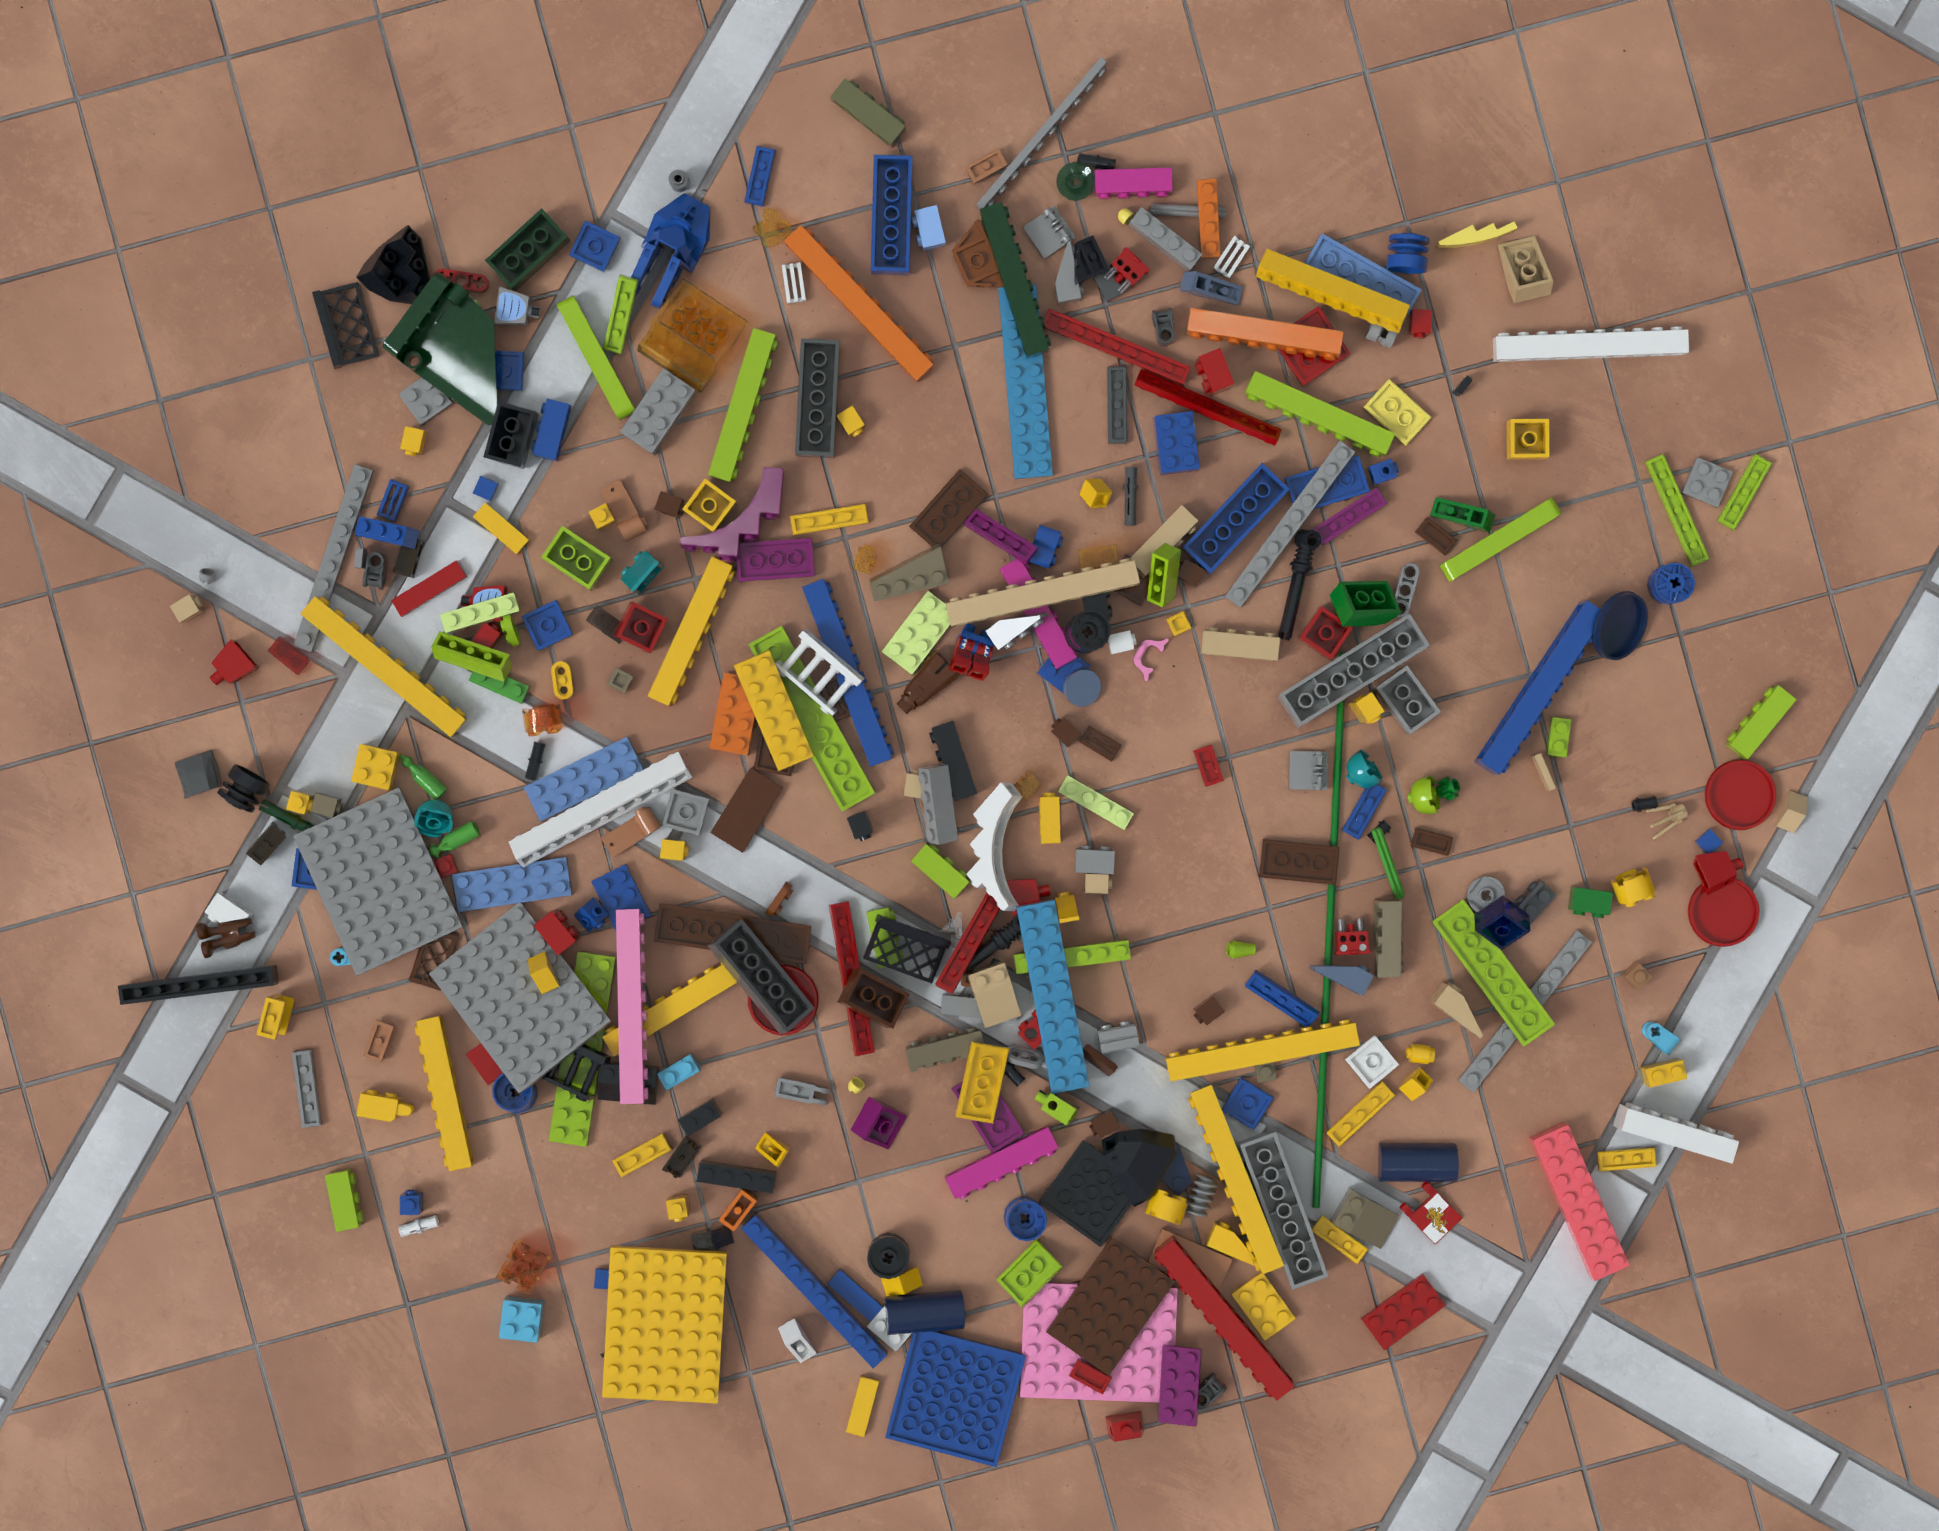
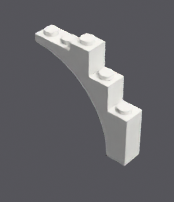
[967,782,1023,911]

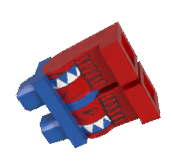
[948,624,994,681]

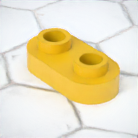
[551,661,574,700]

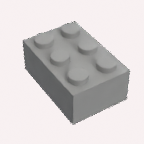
[1373,665,1441,735]

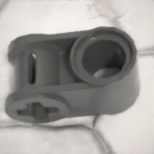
[1152,308,1175,347]
[363,552,388,590]
[1198,1373,1227,1409]

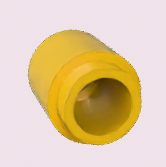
[1406,1043,1435,1064]

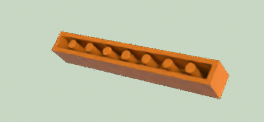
[1187,308,1344,360]

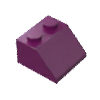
[851,1097,907,1150]

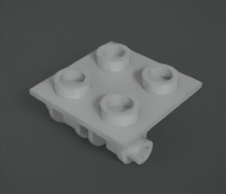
[1023,206,1076,259]
[1289,751,1328,790]

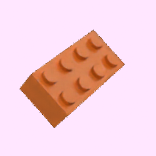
[710,673,756,756]

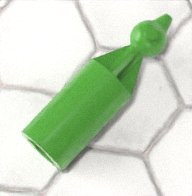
[399,754,448,800]
[429,820,481,859]

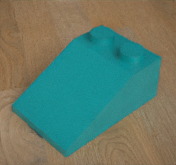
[621,550,665,595]

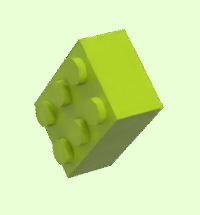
[541,526,613,591]

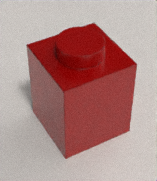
[1409,309,1432,339]
[472,622,503,649]

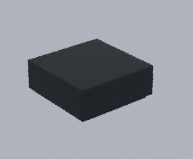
[1452,375,1472,396]

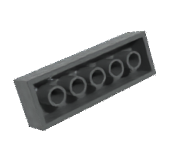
[795,338,840,458]
[707,919,814,1034]

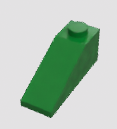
[1430,497,1496,533]

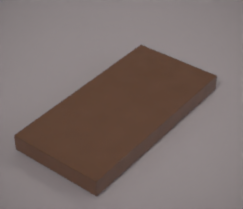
[909,469,988,548]
[710,768,783,853]
[1259,839,1340,885]

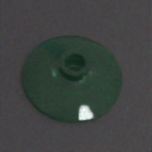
[1056,162,1095,201]

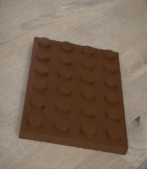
[1046,1236,1175,1376]

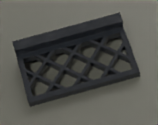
[312,282,379,369]
[863,914,951,984]

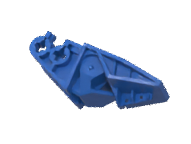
[631,193,710,309]

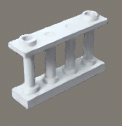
[775,628,865,716]

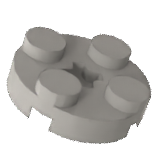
[1466,876,1505,914]

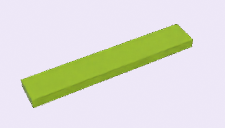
[1645,454,1710,567]

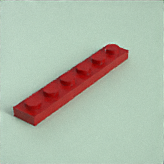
[935,893,1000,994]

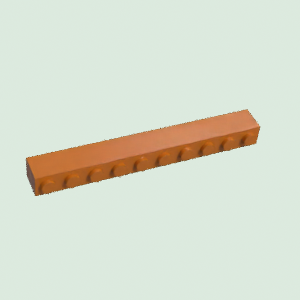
[784,225,934,382]

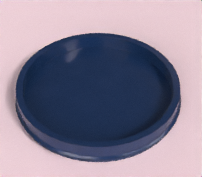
[1593,591,1648,660]

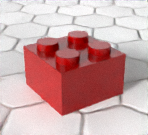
[1194,348,1235,397]
[613,602,667,653]
[1297,606,1353,660]
[533,909,581,955]

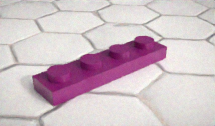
[1312,488,1387,546]
[964,509,1038,565]

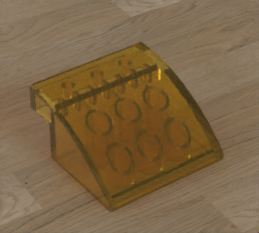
[637,279,748,393]

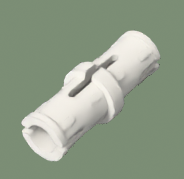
[398,1215,439,1238]

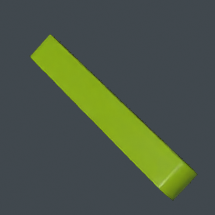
[556,295,635,421]
[1439,497,1562,582]

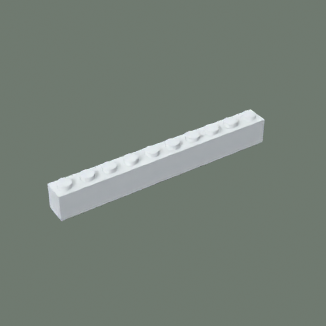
[1493,327,1689,362]
[509,752,693,868]

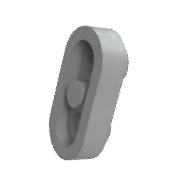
[1007,1044,1044,1069]

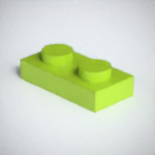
[1546,717,1571,757]

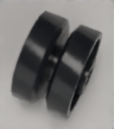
[867,1232,910,1279]

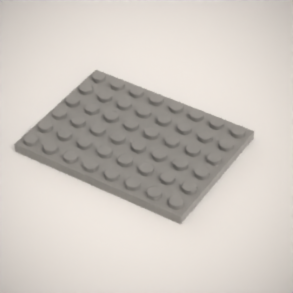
[293,787,463,976]
[429,902,612,1094]

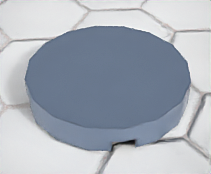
[1063,668,1101,707]

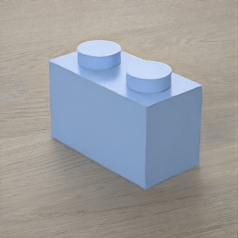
[912,205,946,251]

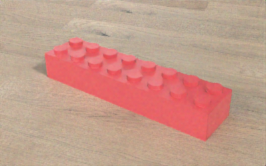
[1529,1122,1630,1281]

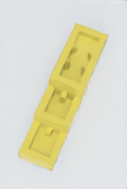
[1436,222,1517,248]

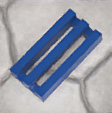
[377,479,409,522]

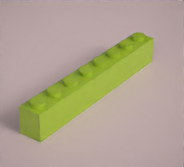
[708,328,779,484]
[1244,371,1395,458]

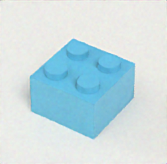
[499,1296,545,1343]

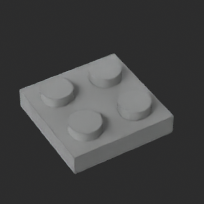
[399,377,453,426]
[1681,457,1733,508]
[662,789,709,836]

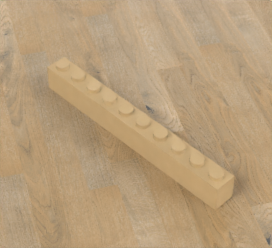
[946,558,1140,627]

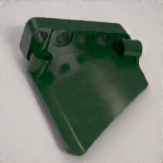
[382,272,498,426]

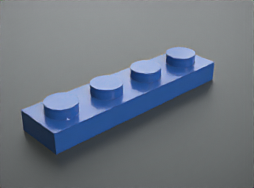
[1245,970,1320,1027]

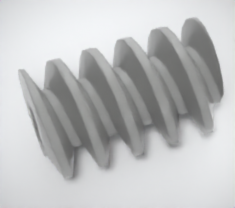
[1186,1173,1218,1217]

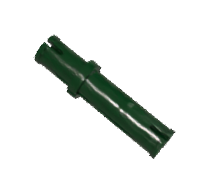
[258,799,315,831]

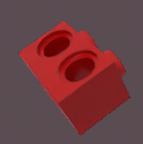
[1018,1009,1042,1050]

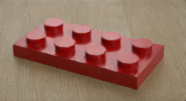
[1361,1273,1446,1350]

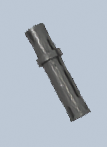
[1123,467,1139,526]

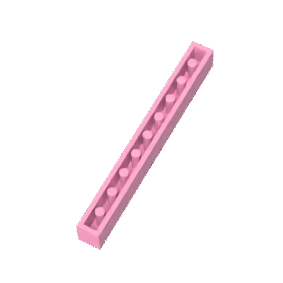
[616,909,649,1104]

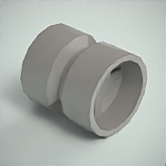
[1365,324,1397,349]

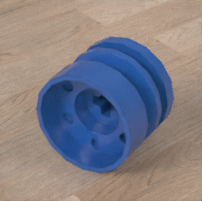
[1386,233,1430,274]
[1647,563,1695,605]
[492,1073,538,1114]
[1004,1196,1047,1241]

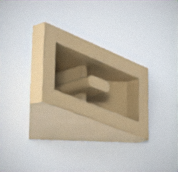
[1775,791,1807,833]

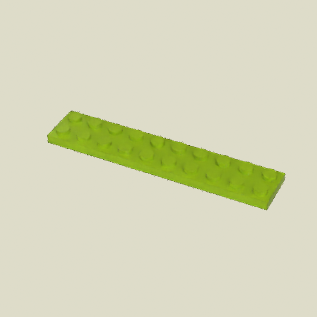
[748,626,875,812]
[549,951,616,1147]

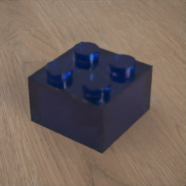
[1474,896,1531,950]

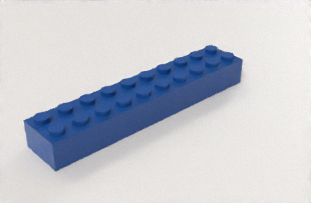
[1474,600,1600,775]

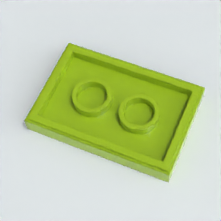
[996,1239,1063,1308]

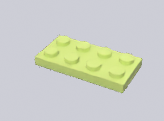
[882,591,950,675]

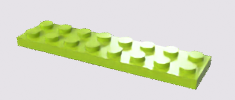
[1432,899,1555,1047]

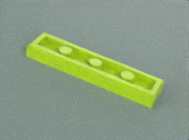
[603,274,639,354]
[1717,454,1772,530]

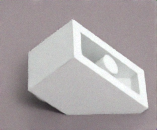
[205,892,253,923]
[778,1319,817,1363]

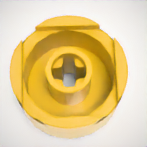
[1611,867,1656,907]
[1145,1189,1188,1226]

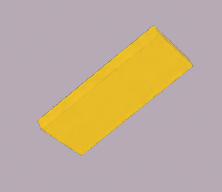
[955,1041,1009,1124]

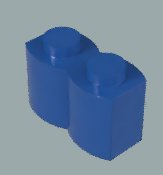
[1029,525,1064,569]

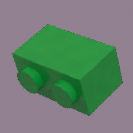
[1568,887,1613,918]

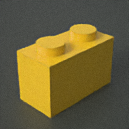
[1641,1058,1687,1088]

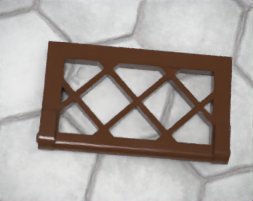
[409,933,459,991]

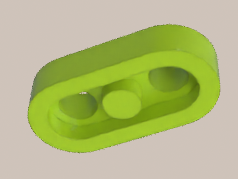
[500,614,521,647]

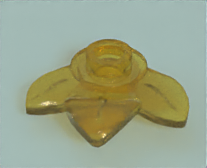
[753,208,791,247]

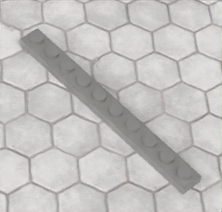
[976,57,1107,210]
[1225,440,1355,607]
[293,464,374,652]
[1458,930,1592,1093]

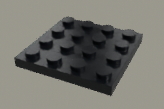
[1038,1140,1132,1247]

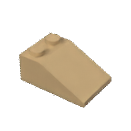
[1498,236,1554,303]
[967,961,1021,1028]
[1429,982,1483,1038]

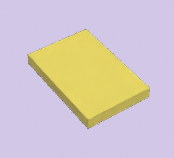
[1363,379,1432,446]

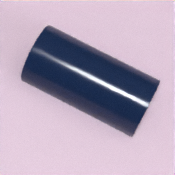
[1378,1143,1459,1182]
[884,1290,965,1335]

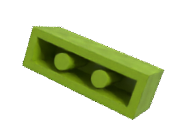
[1147,543,1181,607]
[911,843,969,899]
[866,907,904,969]
[325,1168,364,1232]

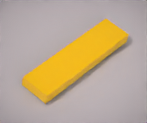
[790,504,869,535]
[1326,1081,1395,1147]

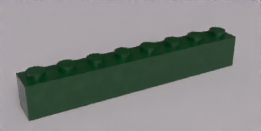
[980,202,1051,359]

